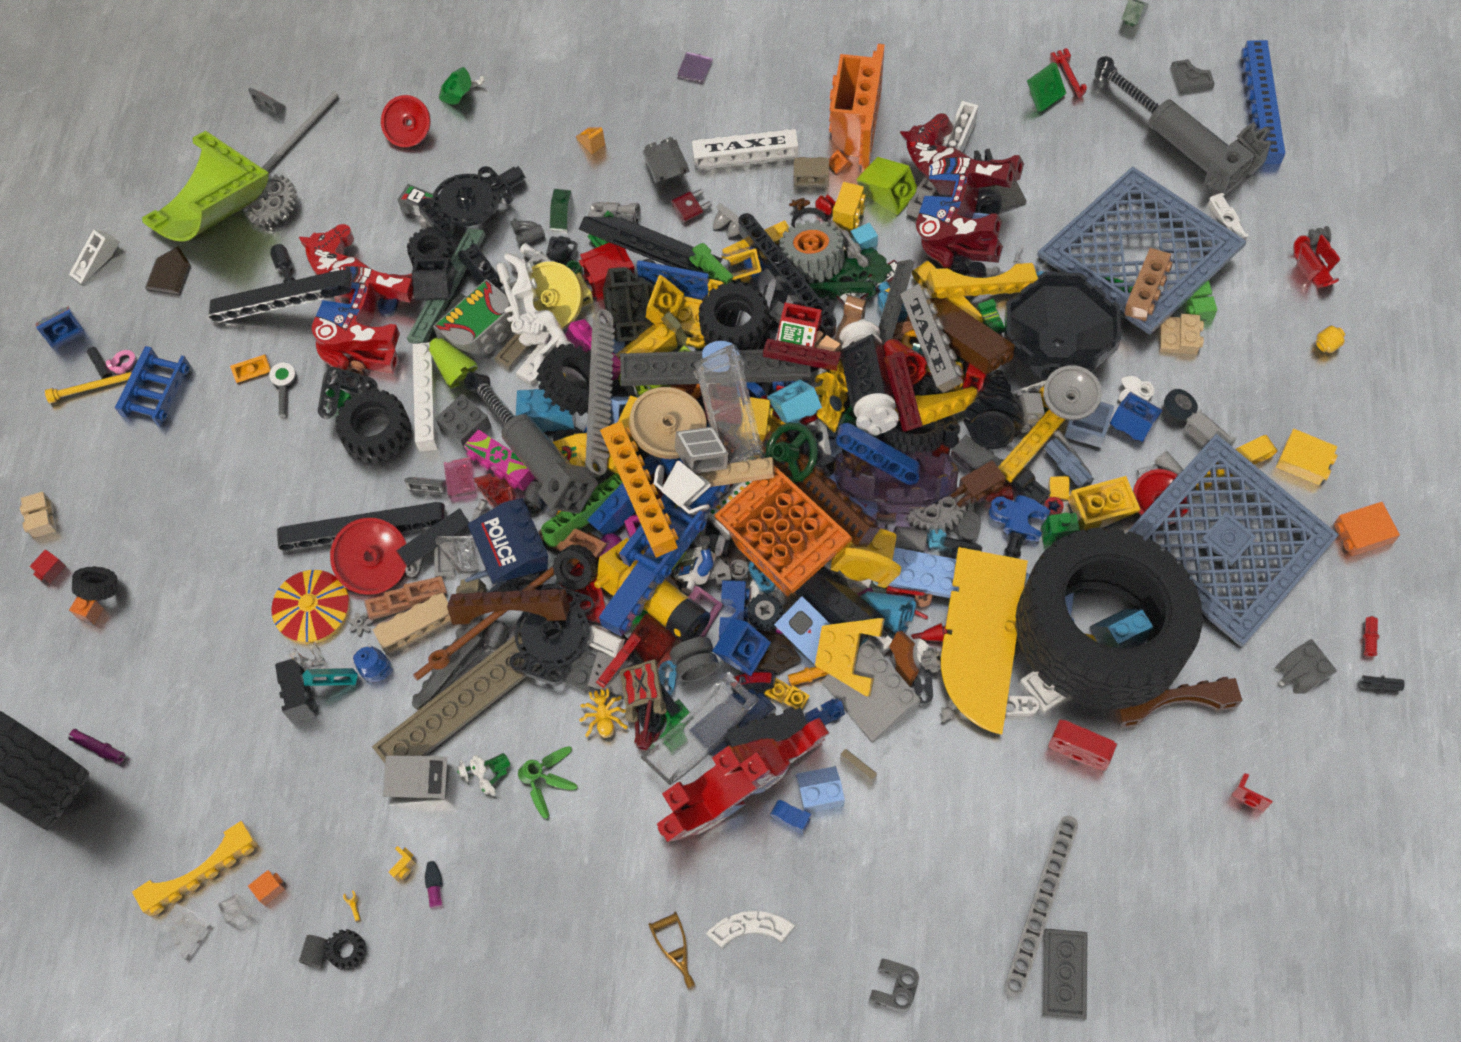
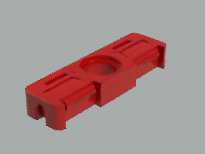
[596,633,641,689]

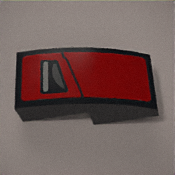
[731,671,776,694]

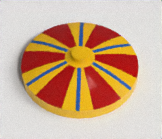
[271,570,350,644]

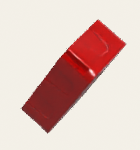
[1048,719,1117,771]

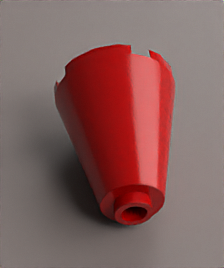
[883,339,927,385]

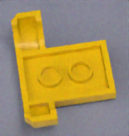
[676,279,723,349]

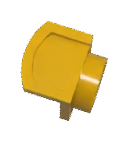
[830,528,901,588]

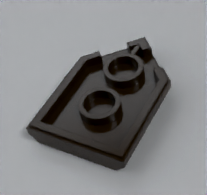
[145,246,190,294]
[755,628,802,673]

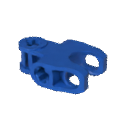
[989,495,1050,542]

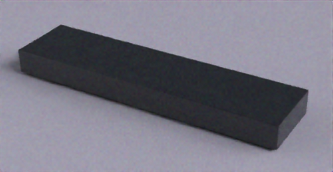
[396,508,469,567]

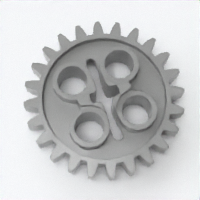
[243,174,298,227]
[904,476,967,534]

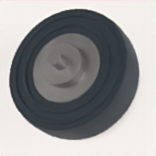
[1164,389,1198,421]

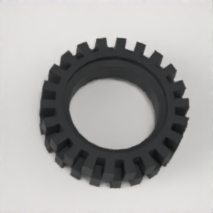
[884,420,944,453]

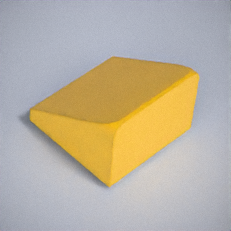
[1048,476,1069,500]

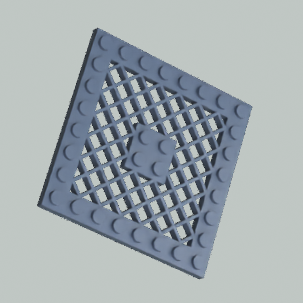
[1126,434,1339,647]

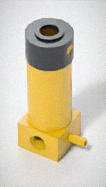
[594,538,710,642]

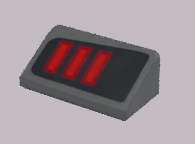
[248,88,286,115]
[404,477,447,493]

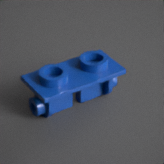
[805,698,845,725]

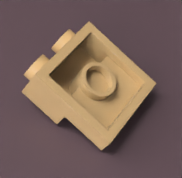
[1160,314,1204,355]

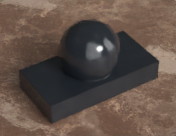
[940,536,982,559]

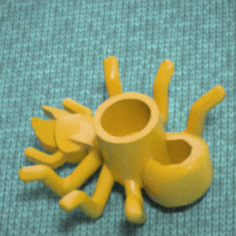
[579,688,628,738]

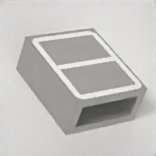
[675,427,728,473]

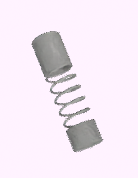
[876,522,928,553]

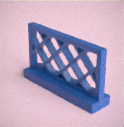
[636,260,709,300]

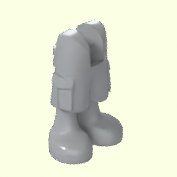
[588,202,641,223]

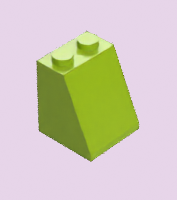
[856,157,917,215]

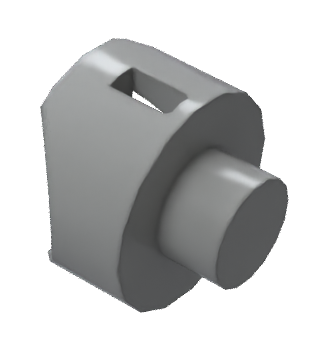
[708,557,731,585]

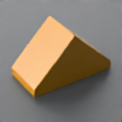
[575,127,605,154]

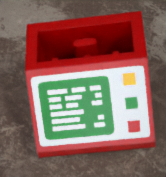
[777,302,822,347]

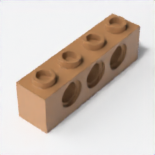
[1125,248,1173,321]

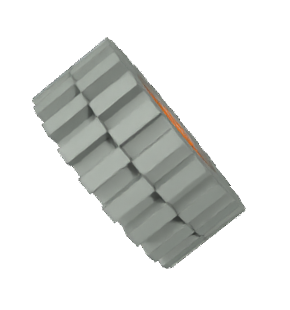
[779,220,844,283]

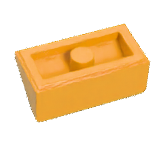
[230,354,271,383]

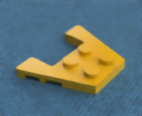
[815,618,884,696]

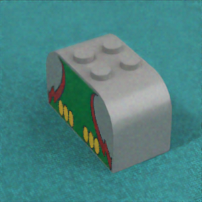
[433,279,513,362]

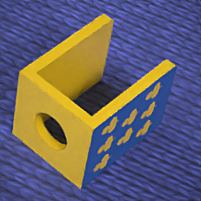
[721,246,762,280]

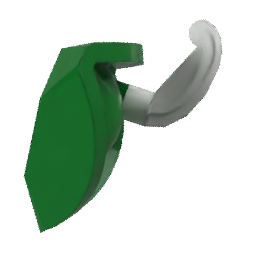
[438,67,485,105]

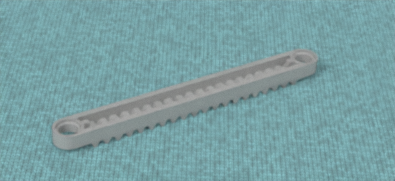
[585,309,615,478]

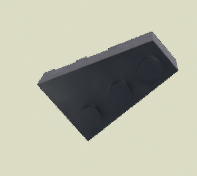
[275,657,317,724]

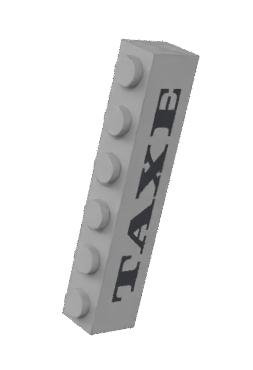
[900,284,963,393]

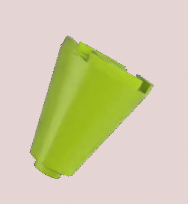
[428,338,478,389]

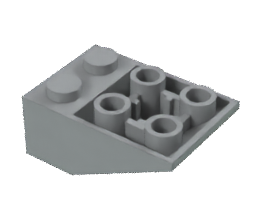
[383,756,447,799]

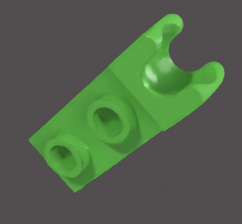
[689,243,733,285]

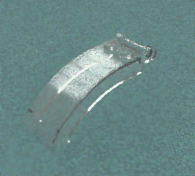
[641,672,759,785]

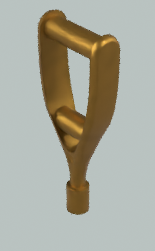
[648,912,695,989]

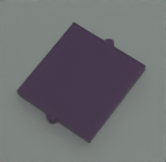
[677,52,713,83]

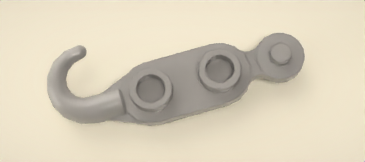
[827,220,868,268]

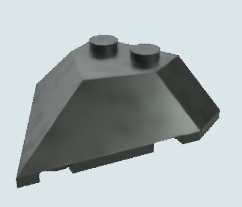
[603,268,655,342]

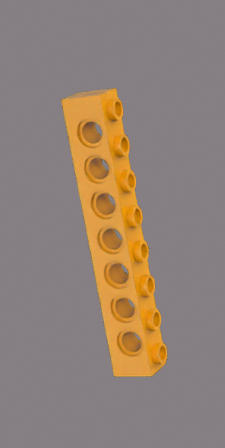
[600,421,678,558]

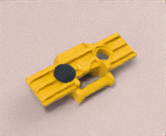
[814,359,848,433]

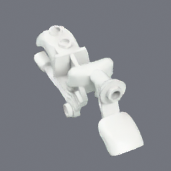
[497,253,575,384]

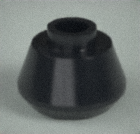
[944,255,968,276]

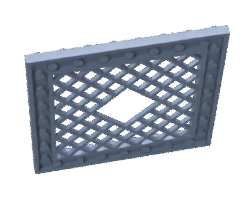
[1037,166,1246,335]

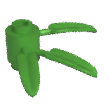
[518,746,578,819]

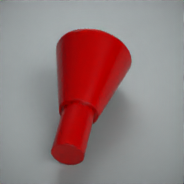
[911,622,948,642]

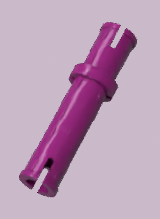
[68,729,125,764]

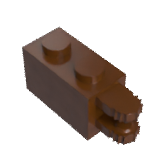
[950,460,1006,508]

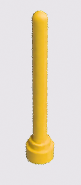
[45,372,132,404]

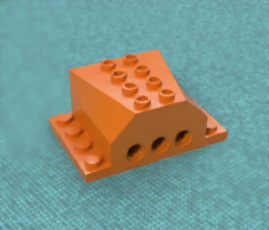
[829,44,885,172]
[714,465,852,597]

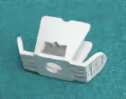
[654,461,711,515]

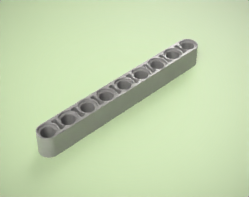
[1004,815,1078,997]

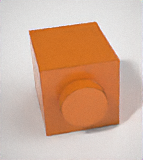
[69,597,104,625]
[248,870,285,906]

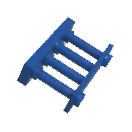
[115,346,190,427]
[619,494,707,583]

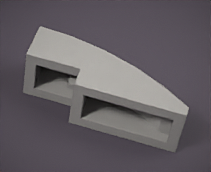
[906,177,938,218]

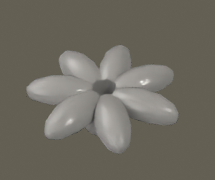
[348,612,373,636]

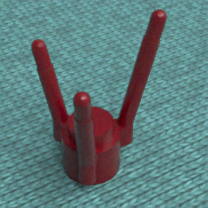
[634,700,666,751]

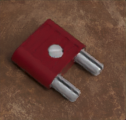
[671,188,712,223]

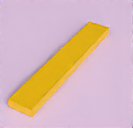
[998,409,1066,482]

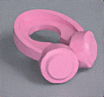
[106,350,136,374]

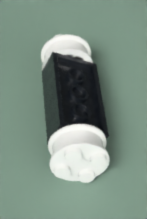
[839,319,898,436]

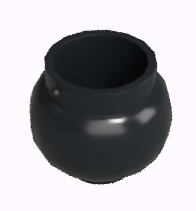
[975,186,1002,214]

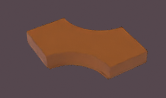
[889,631,919,687]

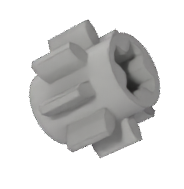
[921,647,942,673]

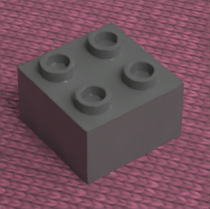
[435,394,491,450]

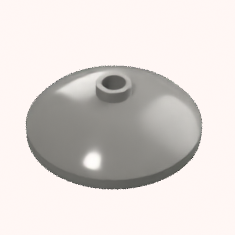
[1043,365,1102,420]

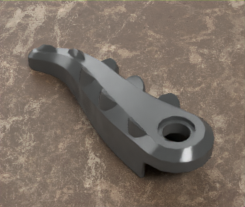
[412,618,488,710]

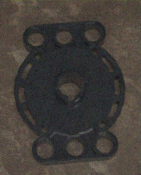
[418,166,514,237]
[509,583,595,686]

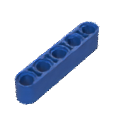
[836,423,920,485]

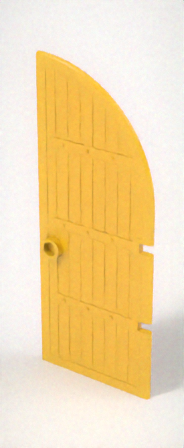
[941,547,1028,735]

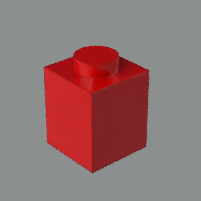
[29,549,66,584]

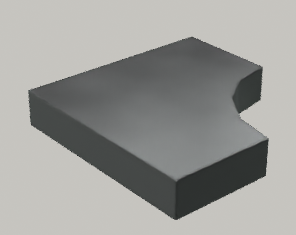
[1171,59,1215,93]

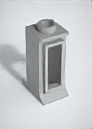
[1184,409,1237,447]

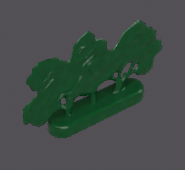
[785,247,893,300]

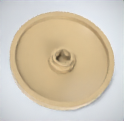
[629,387,706,459]

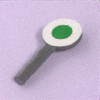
[269,362,296,418]

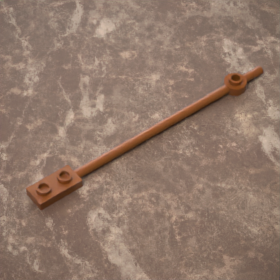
[413,532,600,681]

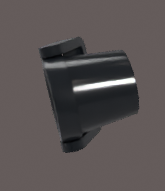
[546,236,578,266]

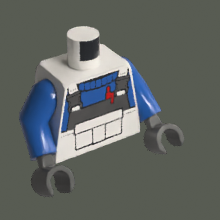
[674,535,717,594]

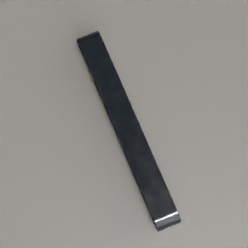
[738,213,836,338]
[208,270,352,322]
[277,502,446,551]

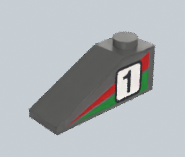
[397,184,433,216]

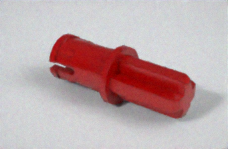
[1363,616,1380,657]

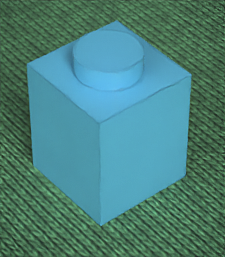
[850,222,878,250]

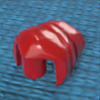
[815,194,836,215]

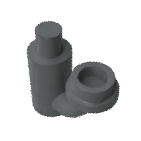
[511,218,545,244]

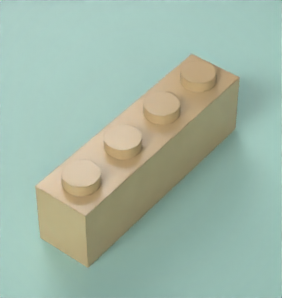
[372,593,451,655]

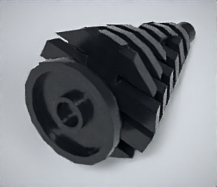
[963,370,1024,449]

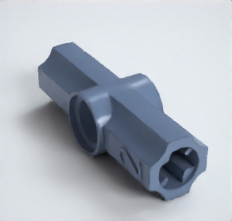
[1044,438,1094,488]

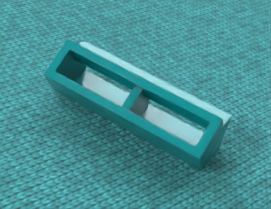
[302,668,358,686]

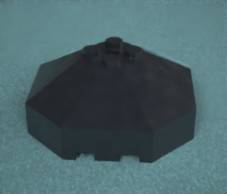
[1004,272,1121,380]

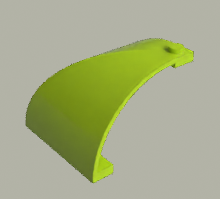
[142,131,269,241]

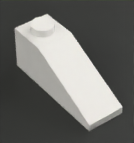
[69,229,119,284]

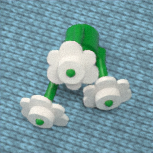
[457,753,510,796]

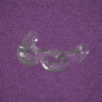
[1013,246,1048,272]
[289,642,325,670]

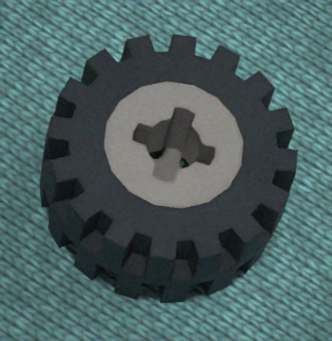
[747,593,783,631]

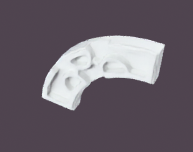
[706,911,795,948]

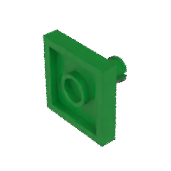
[1027,62,1067,112]

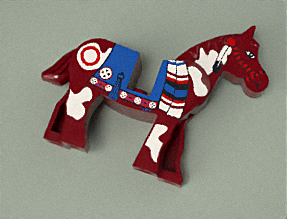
[900,113,1024,270]

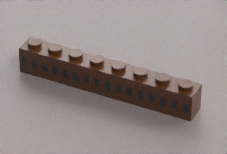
[757,431,880,547]

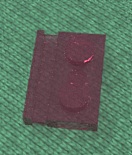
[444,457,476,499]

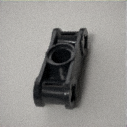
[458,243,503,288]

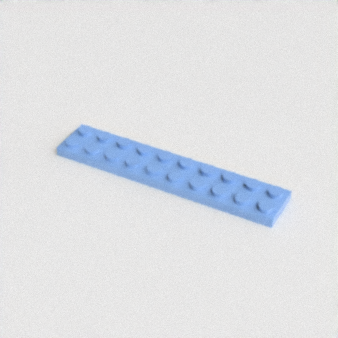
[875,547,1074,616]

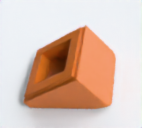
[829,149,853,174]

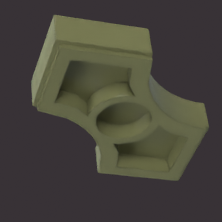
[661,312,688,348]

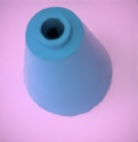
[861,591,916,633]

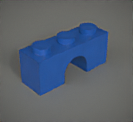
[719,580,750,639]

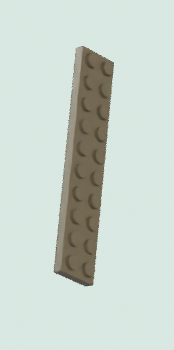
[372,633,541,763]

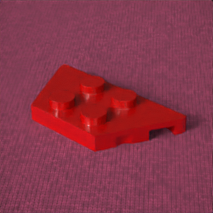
[560,564,605,623]

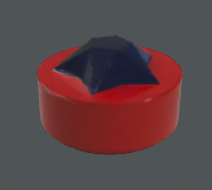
[1044,497,1064,516]

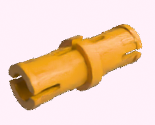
[787,666,828,687]

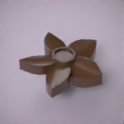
[789,198,810,210]

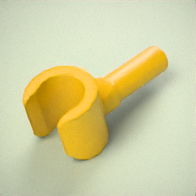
[343,890,360,922]

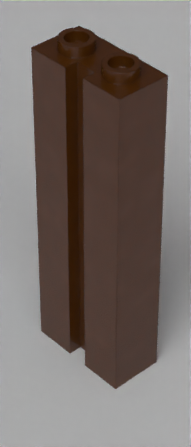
[907,298,1015,375]

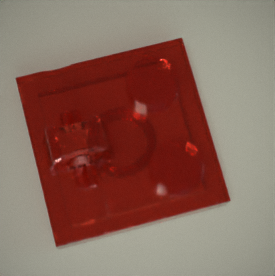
[628,613,676,665]

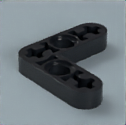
[318,367,378,419]

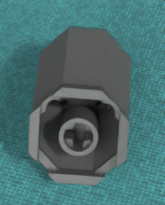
[642,137,690,184]

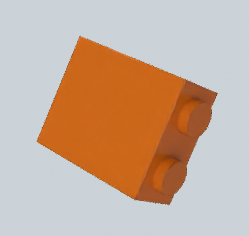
[1334,502,1400,557]

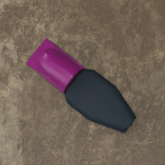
[424,861,443,909]

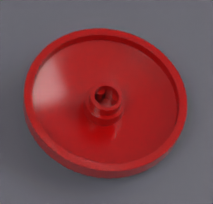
[330,518,407,595]

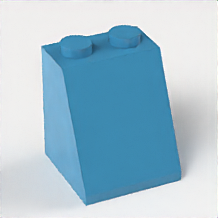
[1090,609,1153,648]

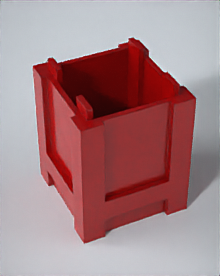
[579,242,635,301]

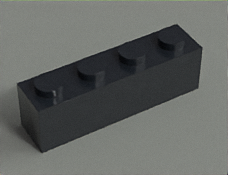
[723,707,807,747]

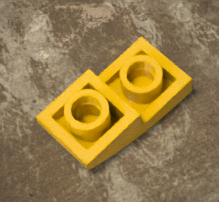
[764,678,810,709]

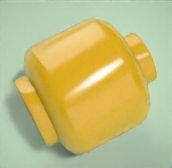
[1315,325,1345,353]

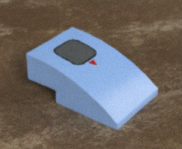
[774,597,831,665]

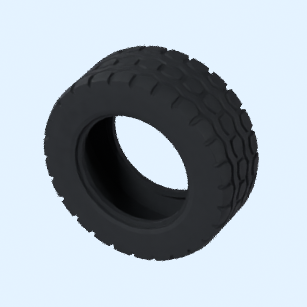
[1015,528,1203,709]
[0,711,90,831]

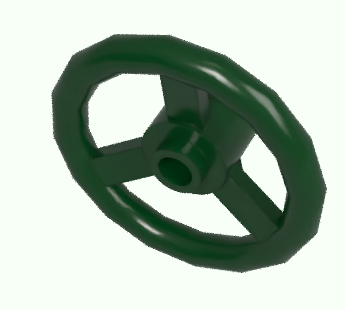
[765,422,818,484]

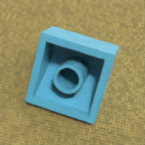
[767,380,822,423]

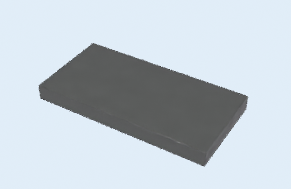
[1042,928,1088,1020]

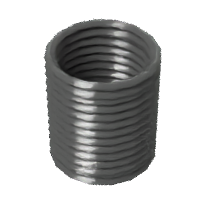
[299,935,328,968]

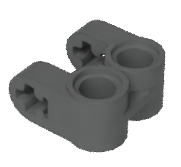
[869,959,919,1013]

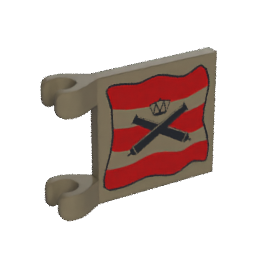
[620,660,667,722]

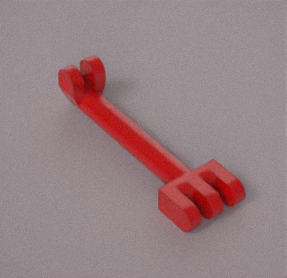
[1050,48,1087,98]

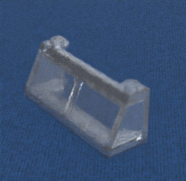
[693,344,766,464]

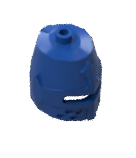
[353,646,393,682]

